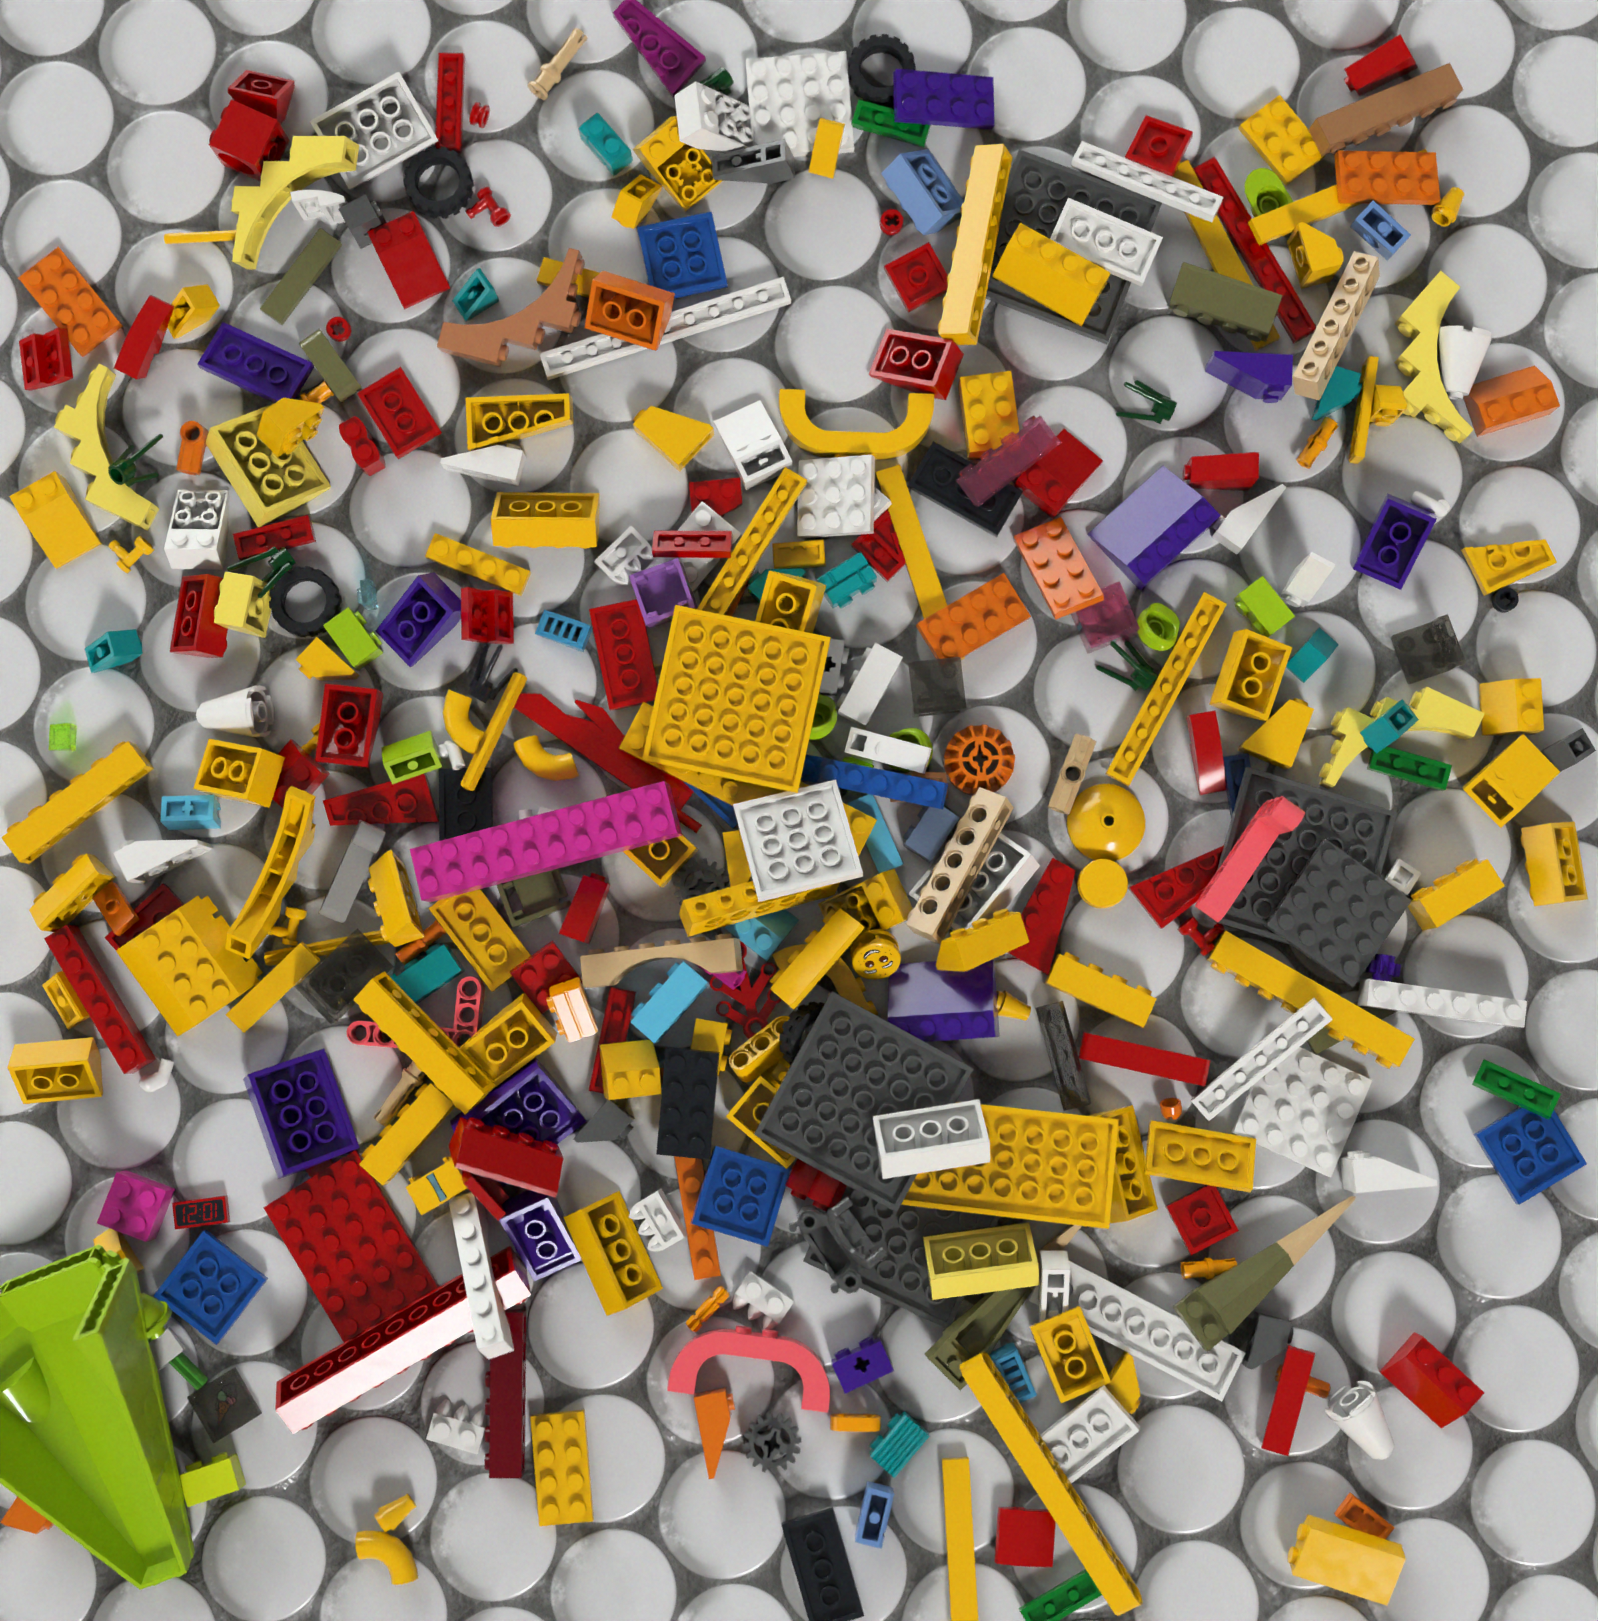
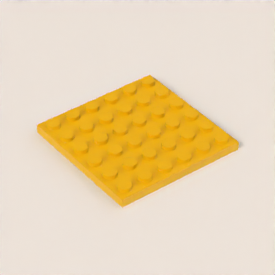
[642,605,831,793]

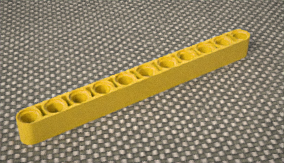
[960,1351,1143,1616]

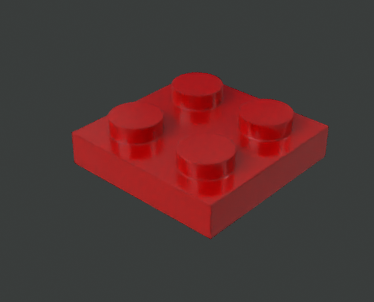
[1125,115,1193,177]
[884,242,948,312]
[510,940,583,1014]
[1165,1185,1239,1255]

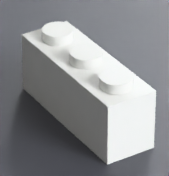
[836,643,903,729]

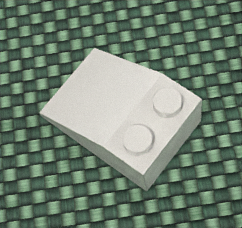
[113,840,213,885]
[1340,1150,1437,1193]

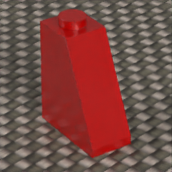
[1344,34,1418,96]
[1183,452,1259,491]
[559,872,611,944]

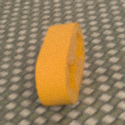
[830,1413,881,1432]

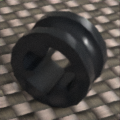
[1492,588,1519,613]

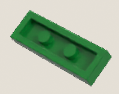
[851,100,931,147]
[1367,746,1452,791]
[1472,1059,1561,1120]
[1019,1569,1102,1621]

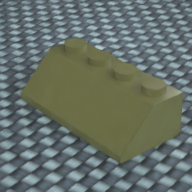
[1169,262,1282,342]

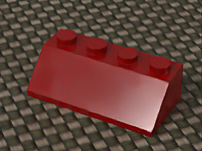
[448,1117,563,1198]

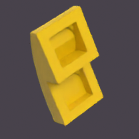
[809,118,845,179]

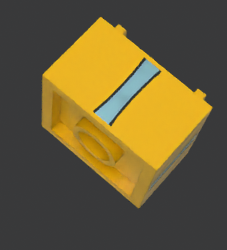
[405,1155,468,1215]

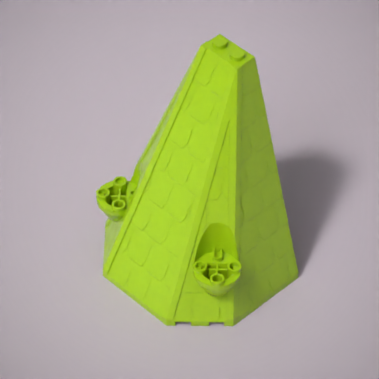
[0,1244,195,1590]

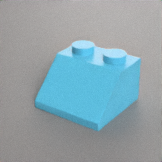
[725,909,799,961]

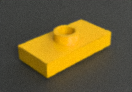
[772,539,826,569]

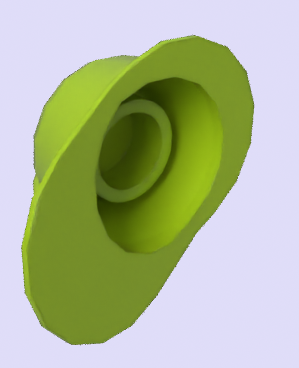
[1244,168,1293,218]

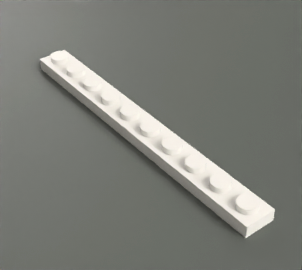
[539,277,791,380]

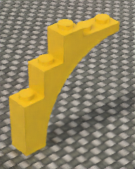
[225,786,316,959]

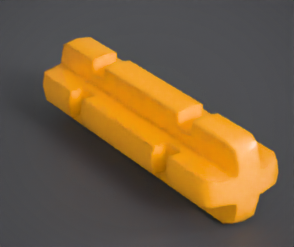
[686,1285,730,1332]

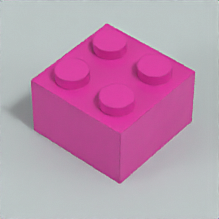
[97,1170,175,1242]

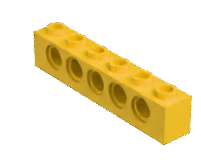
[679,881,840,937]

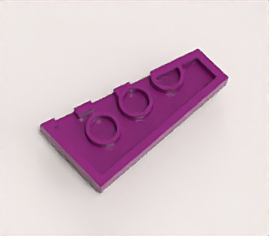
[613,0,706,98]

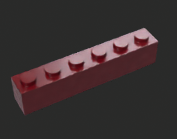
[484,1309,527,1478]

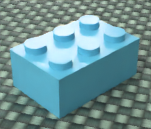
[631,961,710,1043]

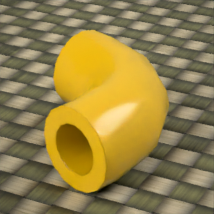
[442,689,485,755]
[513,735,579,781]
[355,1530,418,1585]

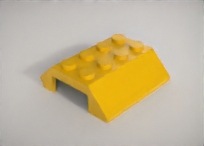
[116,895,263,1037]

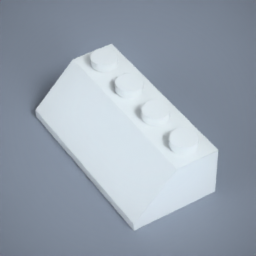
[872,1100,990,1179]

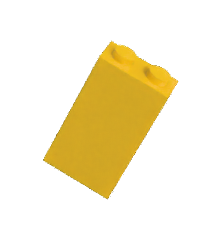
[1287,1514,1406,1606]

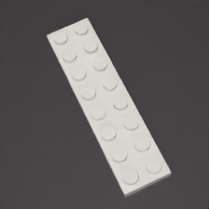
[1028,1260,1245,1401]

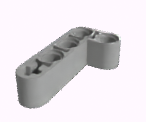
[319,820,386,924]

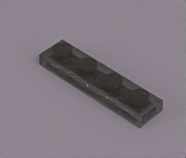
[1036,1001,1091,1111]

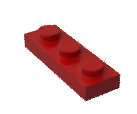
[233,515,316,561]
[652,530,732,558]

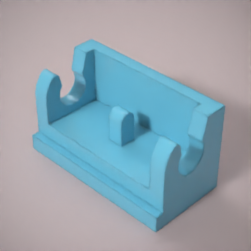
[160,795,221,830]

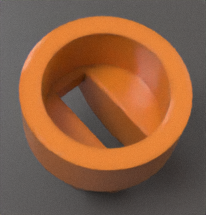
[1160,1098,1182,1120]

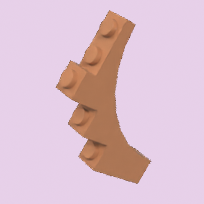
[437,248,585,367]

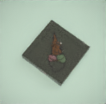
[187,1367,262,1444]

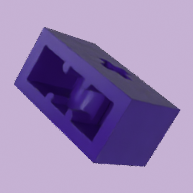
[831,1336,894,1394]

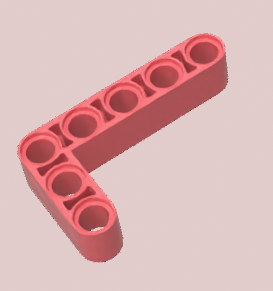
[1195,796,1305,922]
[346,976,485,1048]

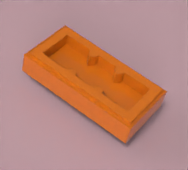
[92,881,140,936]
[1334,1492,1395,1539]

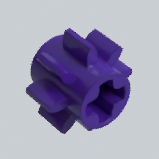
[1366,954,1401,982]

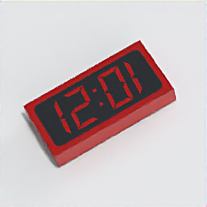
[172,1195,230,1230]

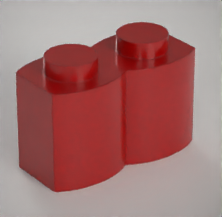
[339,416,386,476]
[785,1158,847,1211]

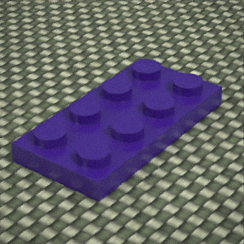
[893,69,995,130]
[197,322,314,403]

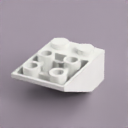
[675,82,754,152]
[714,400,793,491]
[164,490,230,570]

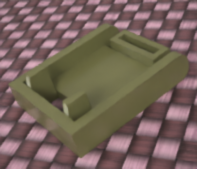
[496,869,571,928]

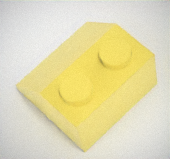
[214,572,274,638]

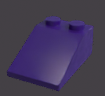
[1205,351,1293,403]
[1353,493,1437,590]
[376,572,461,667]
[499,1190,582,1281]

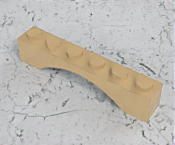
[580,934,743,988]

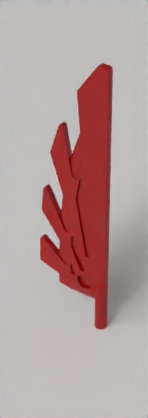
[514,693,702,834]

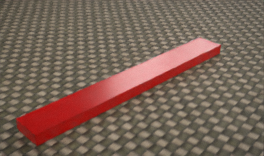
[1193,156,1316,344]

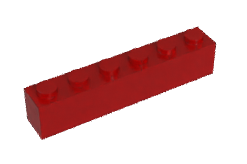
[44,925,156,1074]

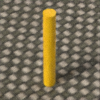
[164,230,237,244]

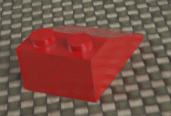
[367,211,450,309]
[868,328,964,400]
[1015,429,1103,520]
[315,683,383,768]

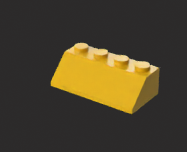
[992,223,1111,327]
[491,492,600,549]
[769,908,865,1010]
[1088,1105,1158,1223]
[563,1191,663,1316]

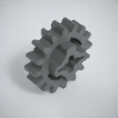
[673,858,730,906]
[743,1411,801,1473]

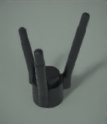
[468,644,518,703]

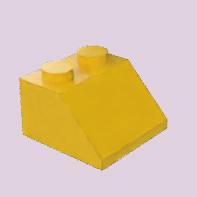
[1287,222,1344,289]
[1479,678,1544,736]
[599,1039,662,1100]

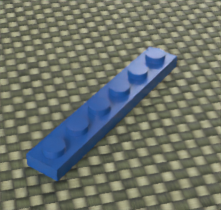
[801,754,949,809]

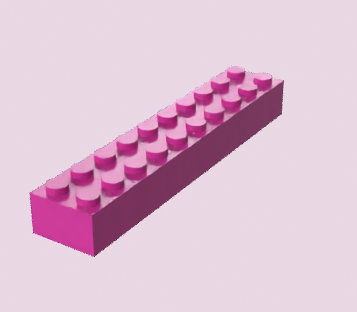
[410,781,682,902]

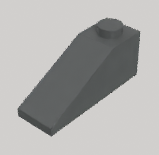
[712,139,795,184]

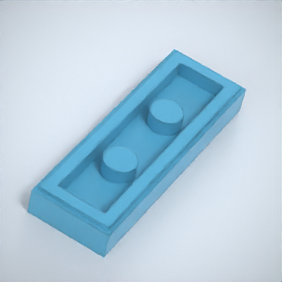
[848,794,903,874]

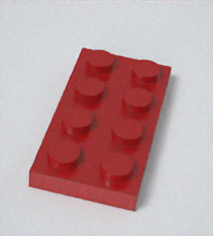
[589,599,658,711]

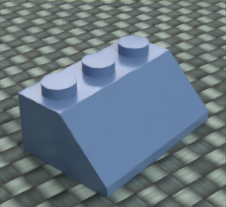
[881,149,964,236]

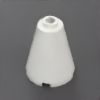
[1438,326,1492,400]
[196,685,274,738]
[1325,1381,1394,1460]

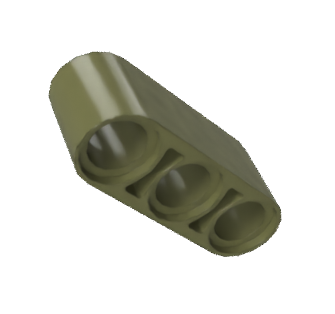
[298,329,362,403]

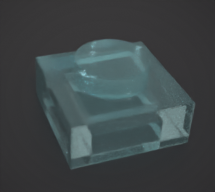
[357,579,378,611]

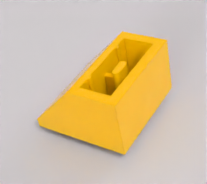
[257,397,325,458]

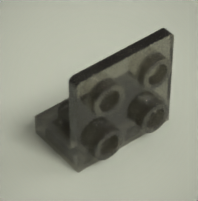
[1391,614,1466,684]
[908,657,966,718]

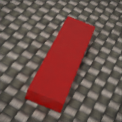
[435,53,465,154]
[589,987,637,1094]
[1261,1345,1315,1456]

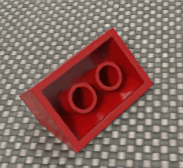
[170,574,228,658]
[1379,1332,1484,1428]

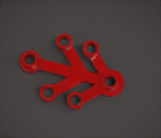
[710,941,782,1039]

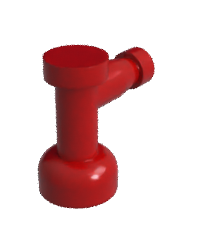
[465,187,511,227]
[1177,916,1225,956]

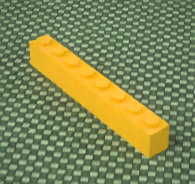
[938,144,1012,345]
[1207,931,1415,1069]

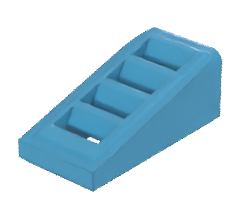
[535,610,593,652]
[989,1342,1037,1403]

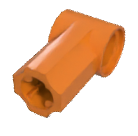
[176,421,209,476]

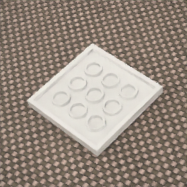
[745,51,854,157]
[733,780,863,902]
[1231,1047,1372,1178]

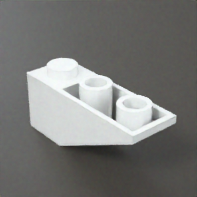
[844,727,932,774]

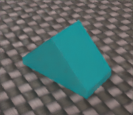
[452,268,499,321]
[1286,627,1339,683]

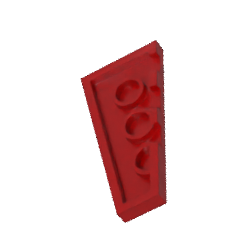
[323,773,439,826]
[1128,845,1224,929]
[1007,858,1076,975]

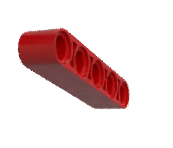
[1078,1032,1211,1087]

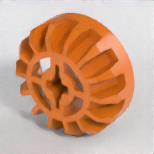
[944,724,1015,796]

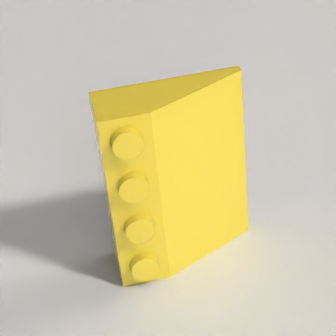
[205,404,331,527]

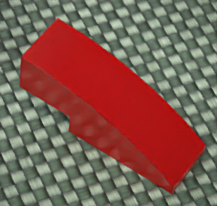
[114,295,174,380]
[1186,710,1226,795]

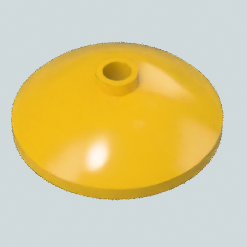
[1066,784,1145,861]

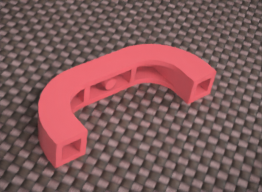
[667,1326,830,1413]

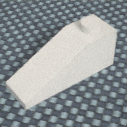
[440,444,526,487]
[1212,484,1286,555]
[1280,552,1336,607]
[1039,1251,1070,1322]

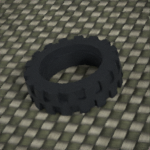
[848,34,915,106]
[403,147,474,219]
[269,566,342,637]
[779,1002,824,1065]

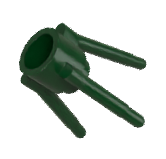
[699,67,734,96]
[1116,380,1177,424]
[108,434,163,487]
[227,546,296,598]
[1096,641,1158,691]

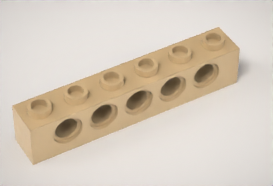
[1292,252,1380,400]
[906,787,1014,945]

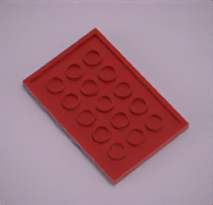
[263,1150,439,1343]

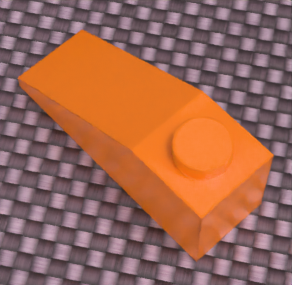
[694,1387,735,1479]

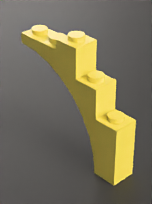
[231,136,359,270]
[1394,271,1474,444]
[54,364,159,531]
[1319,687,1485,789]

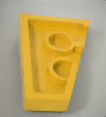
[1461,539,1557,596]

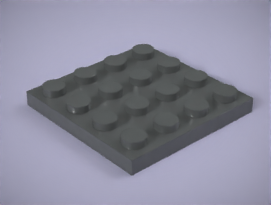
[1264,839,1412,987]

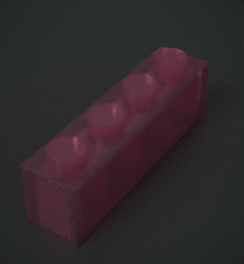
[956,415,1062,507]

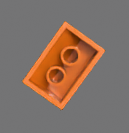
[584,271,675,351]
[1463,365,1560,437]

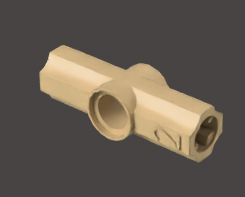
[1048,734,1097,815]

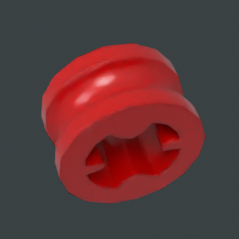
[470,102,490,128]
[880,209,903,235]
[326,317,352,342]

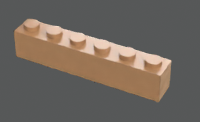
[1308,63,1463,156]

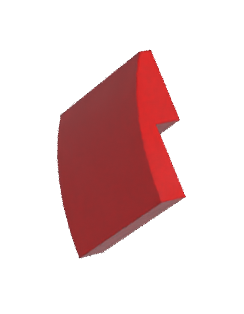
[19,327,73,391]
[461,587,514,644]
[462,1170,510,1221]
[995,1507,1056,1567]

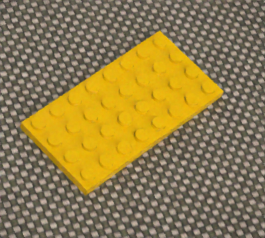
[901,1101,1119,1229]

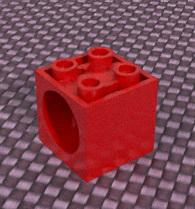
[209,100,290,182]

